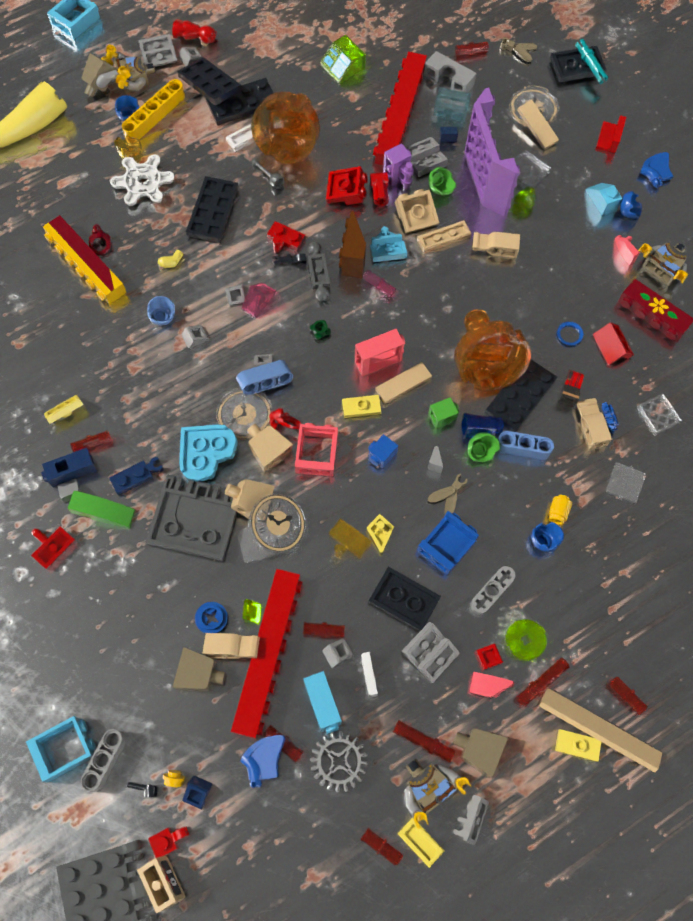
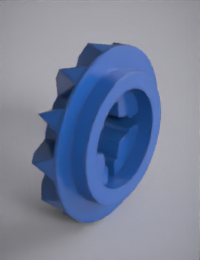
[602,402,619,431]
[195,602,228,633]

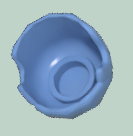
[147,296,175,326]

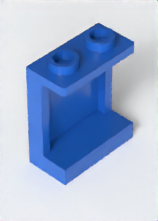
[417,511,479,575]

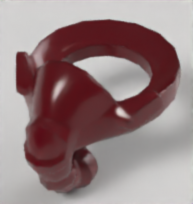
[88,224,111,256]

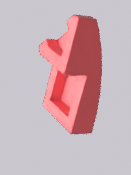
[615,235,640,265]
[470,672,514,698]

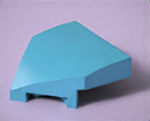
[370,226,407,262]

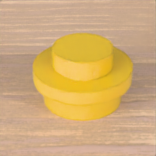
[163,770,185,787]

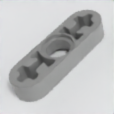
[470,566,515,615]

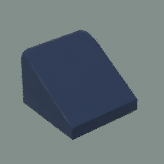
[440,127,458,142]
[182,776,213,810]

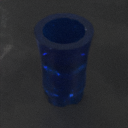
[461,413,504,439]

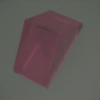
[241,282,276,318]

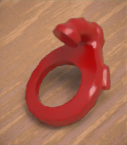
[269,408,301,430]

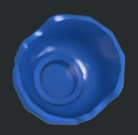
[115,95,140,122]
[620,191,642,219]
[531,522,564,552]

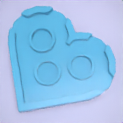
[179,424,238,482]

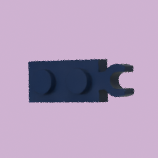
[109,457,164,496]

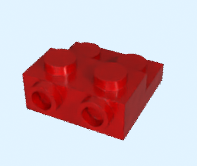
[326,166,368,205]

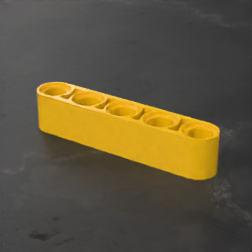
[122,79,185,143]

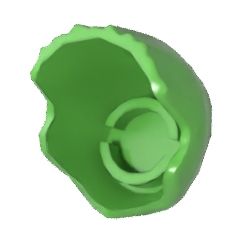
[428,167,456,196]
[467,432,500,462]

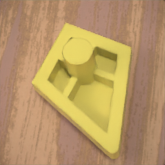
[366,514,394,553]

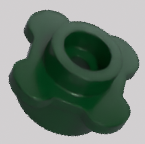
[310,320,331,339]

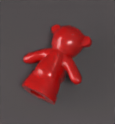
[172,19,217,46]

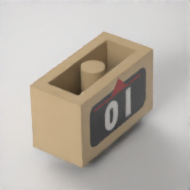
[137,855,186,914]

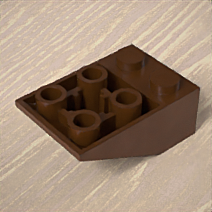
[339,211,366,279]

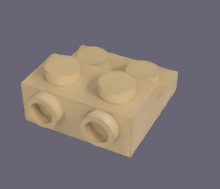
[395,189,439,233]

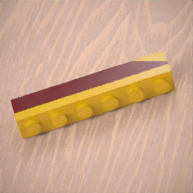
[43,215,127,305]

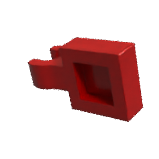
[148,826,190,858]

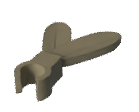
[500,38,537,62]
[428,474,468,514]

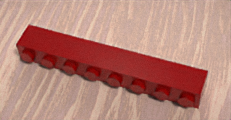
[373,51,427,166]
[231,569,303,740]

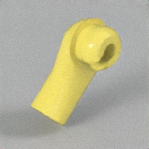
[158,250,184,268]

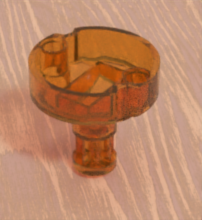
[251,92,320,164]
[454,309,531,391]

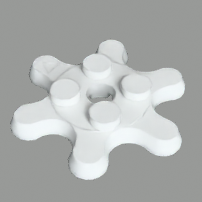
[110,154,174,206]

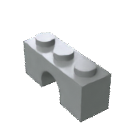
[424,51,477,97]

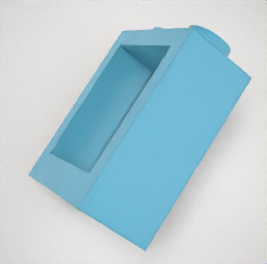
[47,0,100,40]
[303,671,341,734]
[26,716,96,783]

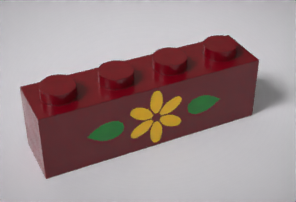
[618,279,693,342]

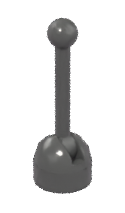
[252,159,284,189]

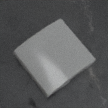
[138,34,177,67]
[405,137,448,177]
[402,622,460,683]

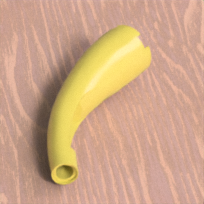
[0,81,67,149]

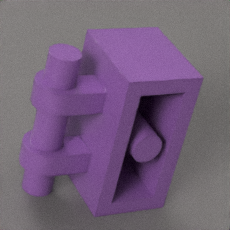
[383,143,414,190]

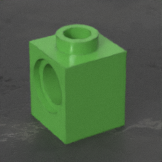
[428,397,459,429]

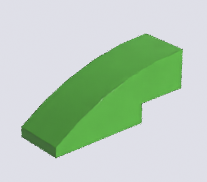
[67,490,135,528]

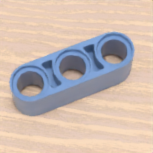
[236,360,293,395]
[498,431,554,460]

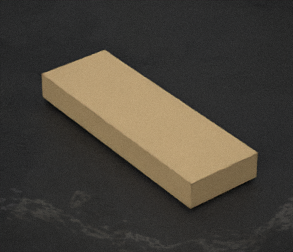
[517,100,559,150]
[417,220,472,254]
[375,362,432,404]

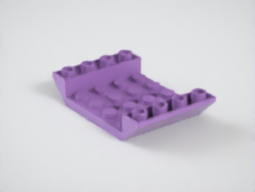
[464,88,520,217]

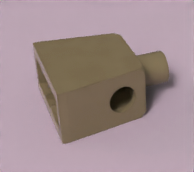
[173,648,226,692]
[453,728,508,778]

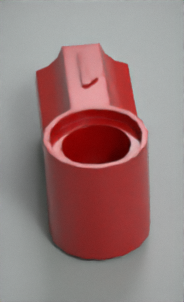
[370,172,389,207]

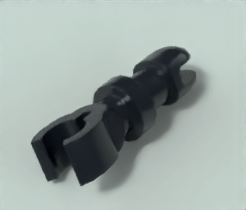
[272,254,307,265]

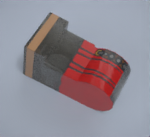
[558,369,584,407]

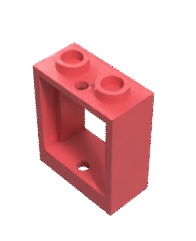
[355,329,405,377]
[295,423,338,477]

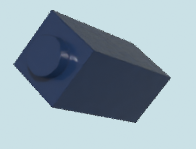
[41,448,97,487]

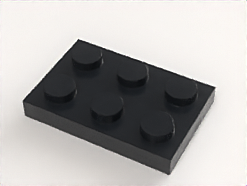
[550,46,607,82]
[368,566,441,632]

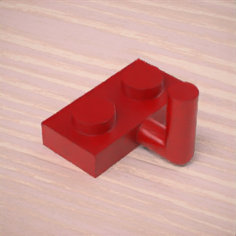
[267,221,306,254]
[31,526,75,569]

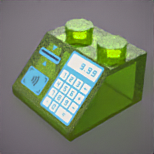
[320,35,366,84]

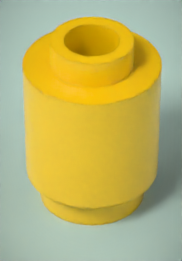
[548,495,572,525]

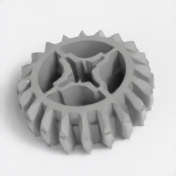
[310,731,368,792]

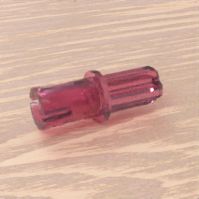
[363,270,396,298]

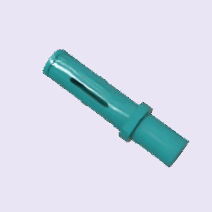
[575,39,608,84]

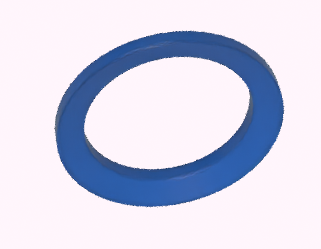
[557,322,584,346]

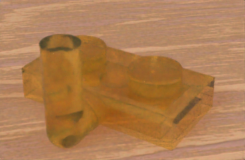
[329,518,372,558]

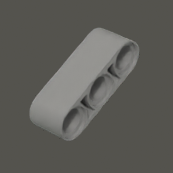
[81,729,126,792]

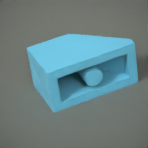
[586,183,623,216]

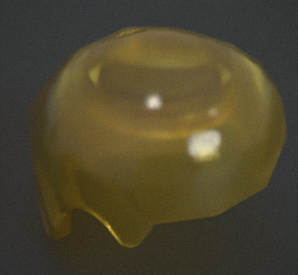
[114,135,142,158]

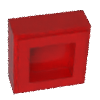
[475,643,503,671]

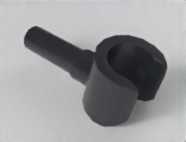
[127,782,157,797]

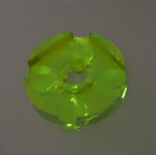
[504,619,547,661]

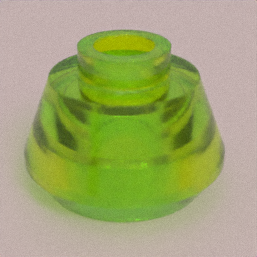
[514,186,537,209]

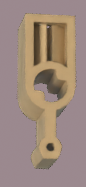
[472,232,520,258]
[576,398,612,449]
[202,633,260,659]

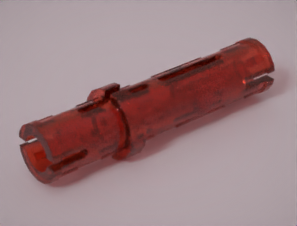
[516,657,570,708]
[393,720,456,763]

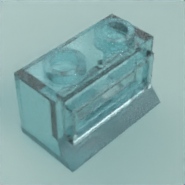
[433,87,471,122]

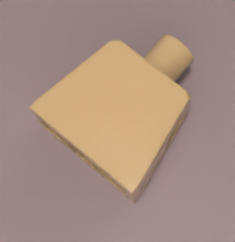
[247,423,293,472]
[225,479,275,523]

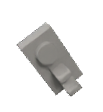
[453,794,489,845]

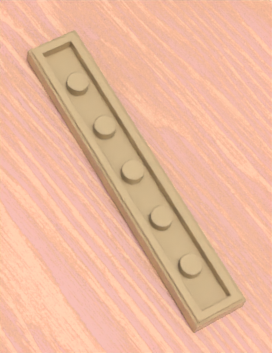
[539,687,662,772]

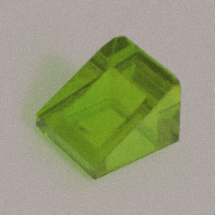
[242,599,261,624]

